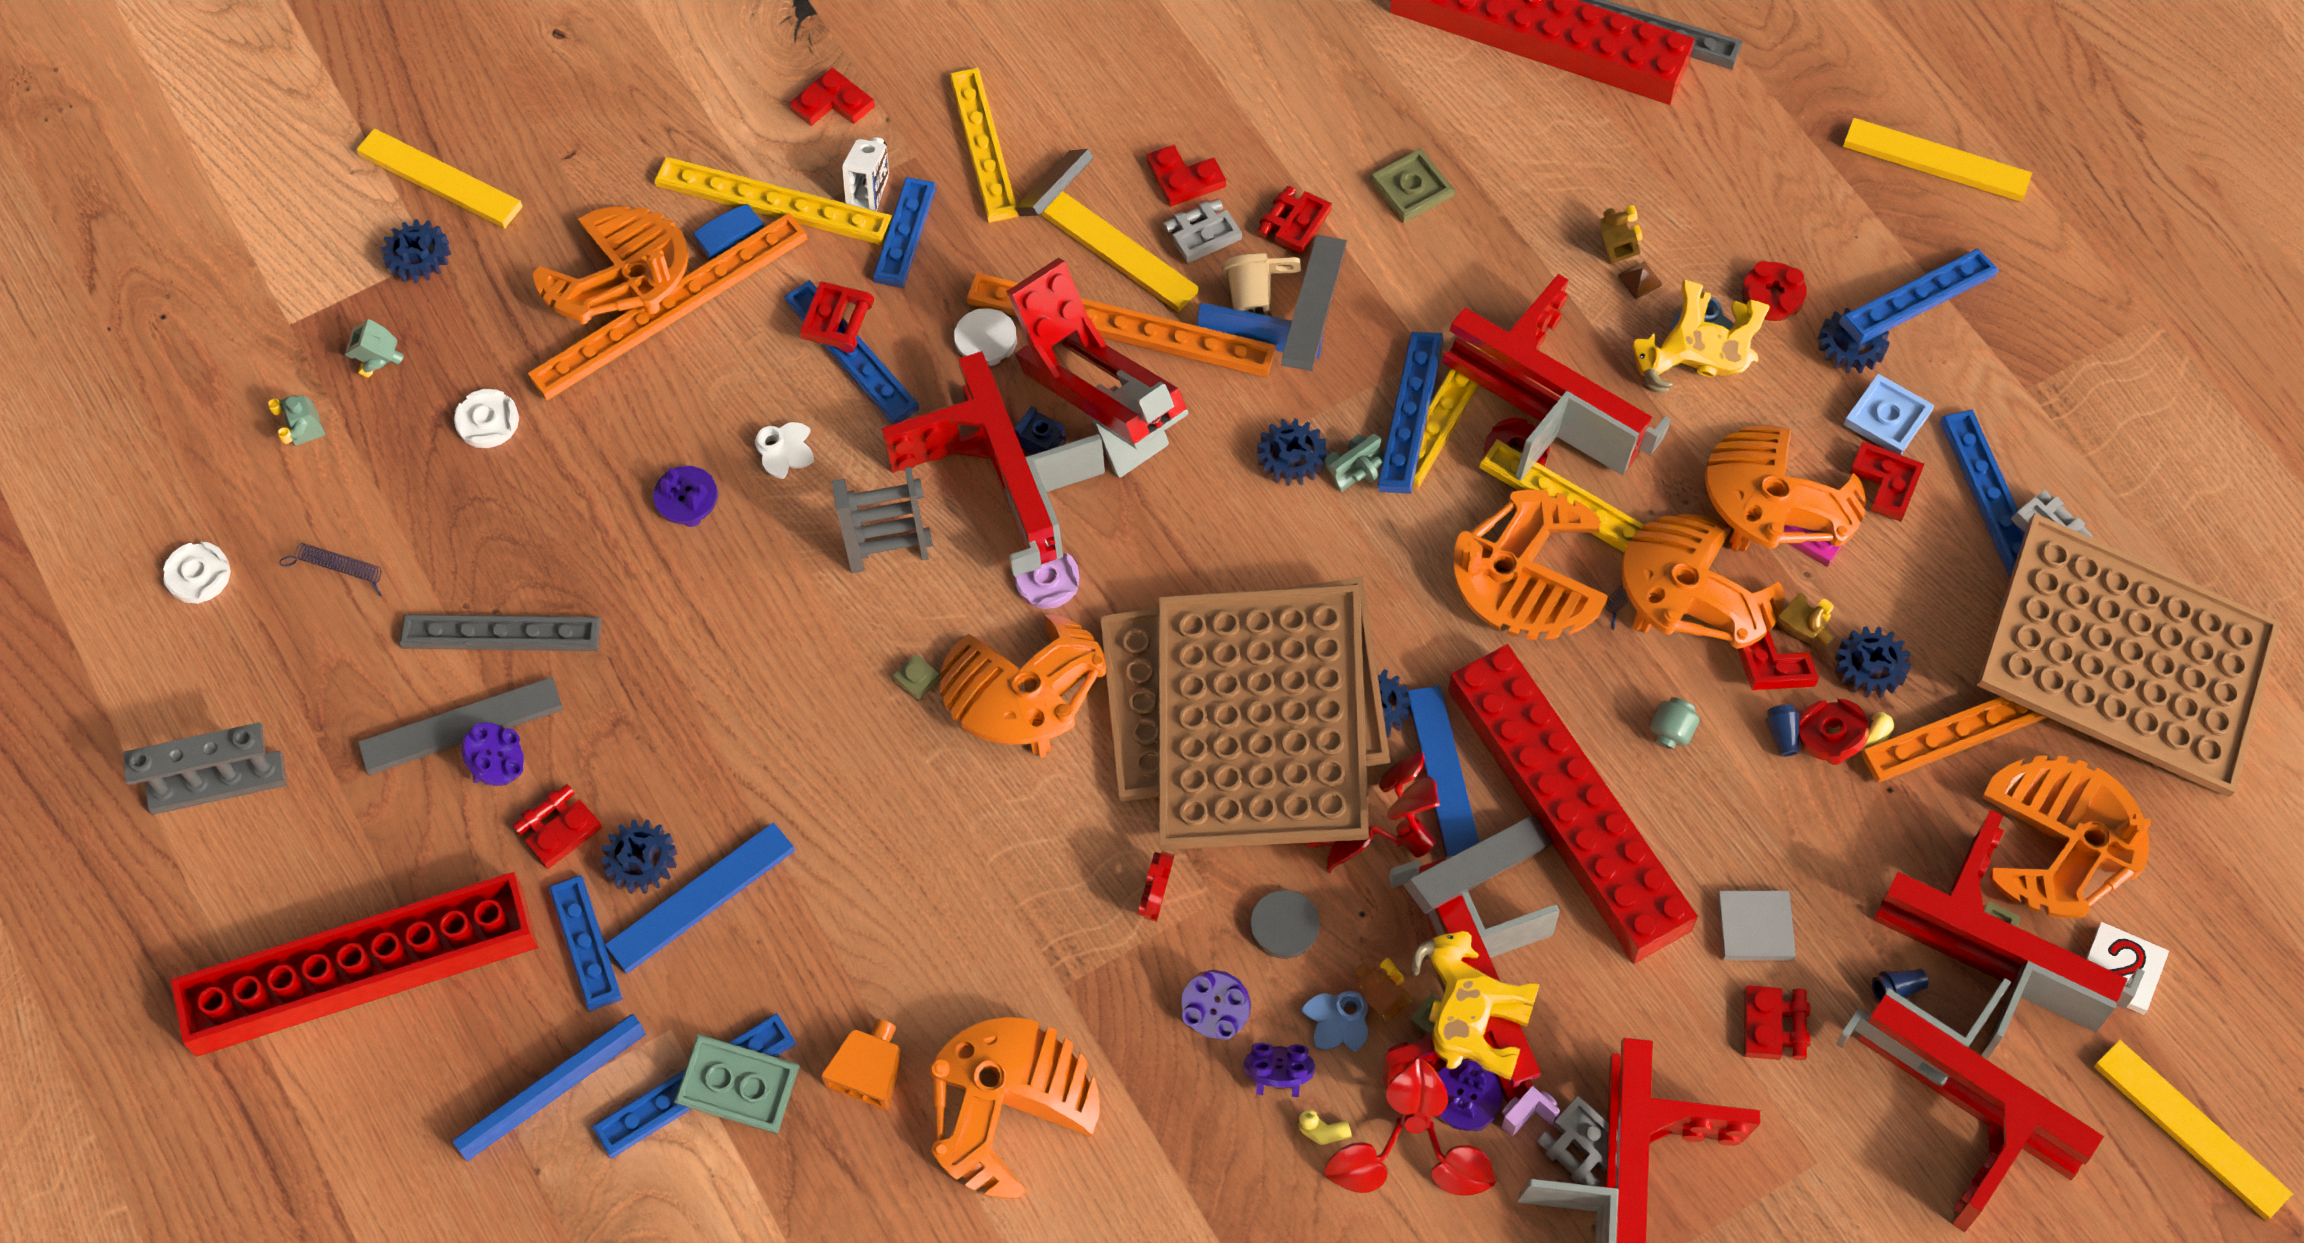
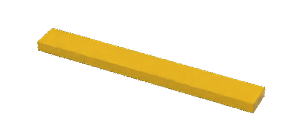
[654,157,892,246]

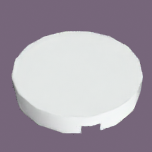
[954,308,1017,366]
[454,389,519,448]
[163,542,231,603]

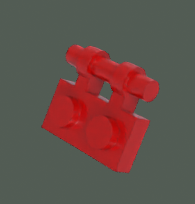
[1256,186,1332,255]
[512,784,603,869]
[1744,985,1811,1060]

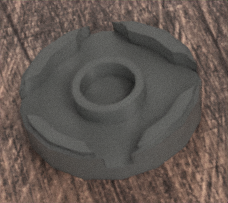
[1250,890,1320,959]

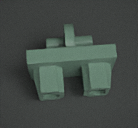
[1325,434,1384,492]

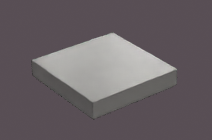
[1718,891,1796,961]

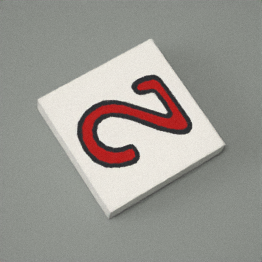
[2086,922,2169,1015]

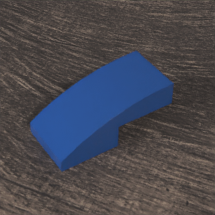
[692,204,764,258]

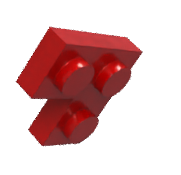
[789,67,875,126]
[1146,144,1226,207]
[1850,441,1925,522]
[1737,630,1819,691]

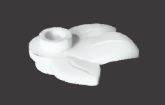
[755,422,814,479]

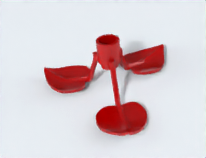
[1327,750,1440,874]
[1324,1056,1497,1196]

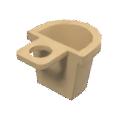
[1222,253,1301,316]

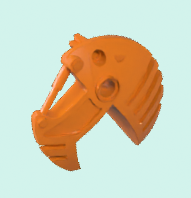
[533,206,688,324]
[1705,425,1866,552]
[1453,489,1609,640]
[1621,514,1784,649]
[940,614,1107,758]
[1982,755,2151,919]
[929,1017,1100,1199]

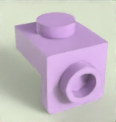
[1502,1086,1560,1137]

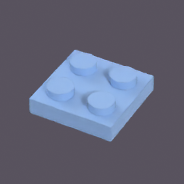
[1844,374,1934,455]

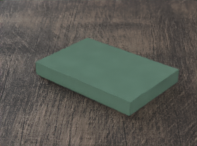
[674,1034,800,1135]

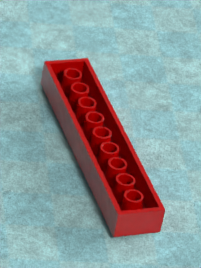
[1390,0,1695,105]
[1448,644,1698,964]
[171,872,539,1057]

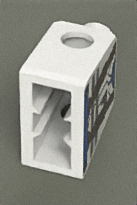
[842,137,889,211]

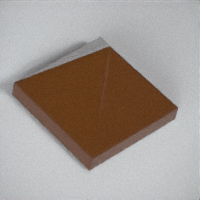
[1618,261,1662,299]

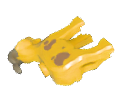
[1632,280,1770,393]
[1412,931,1540,1080]

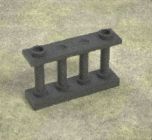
[832,467,933,573]
[123,722,287,815]

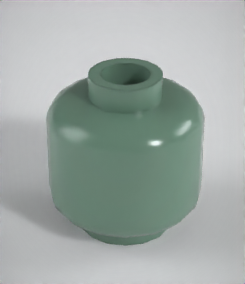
[1649,697,1700,750]

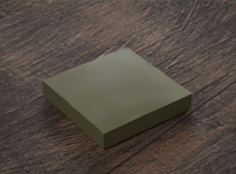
[1369,148,1455,224]

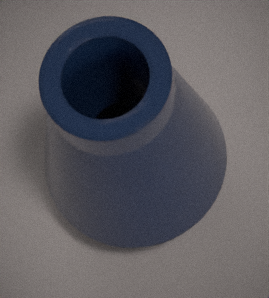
[1765,705,1800,757]
[1872,968,1929,1003]

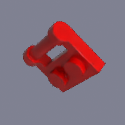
[800,281,874,353]

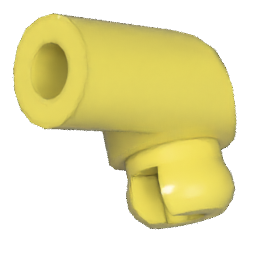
[1860,712,1894,751]
[1298,1110,1352,1145]

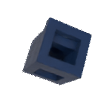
[1014,406,1067,455]

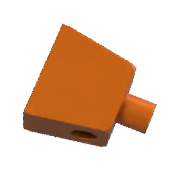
[822,1019,902,1111]

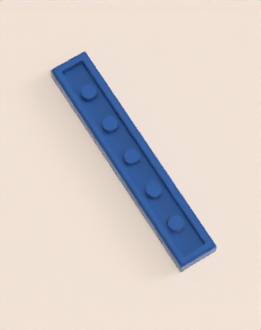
[1839,248,1999,345]
[784,280,920,425]
[1378,332,1444,494]
[1940,409,2025,578]
[1407,685,1480,857]
[605,822,795,974]
[592,1013,796,1159]
[452,1014,646,1161]

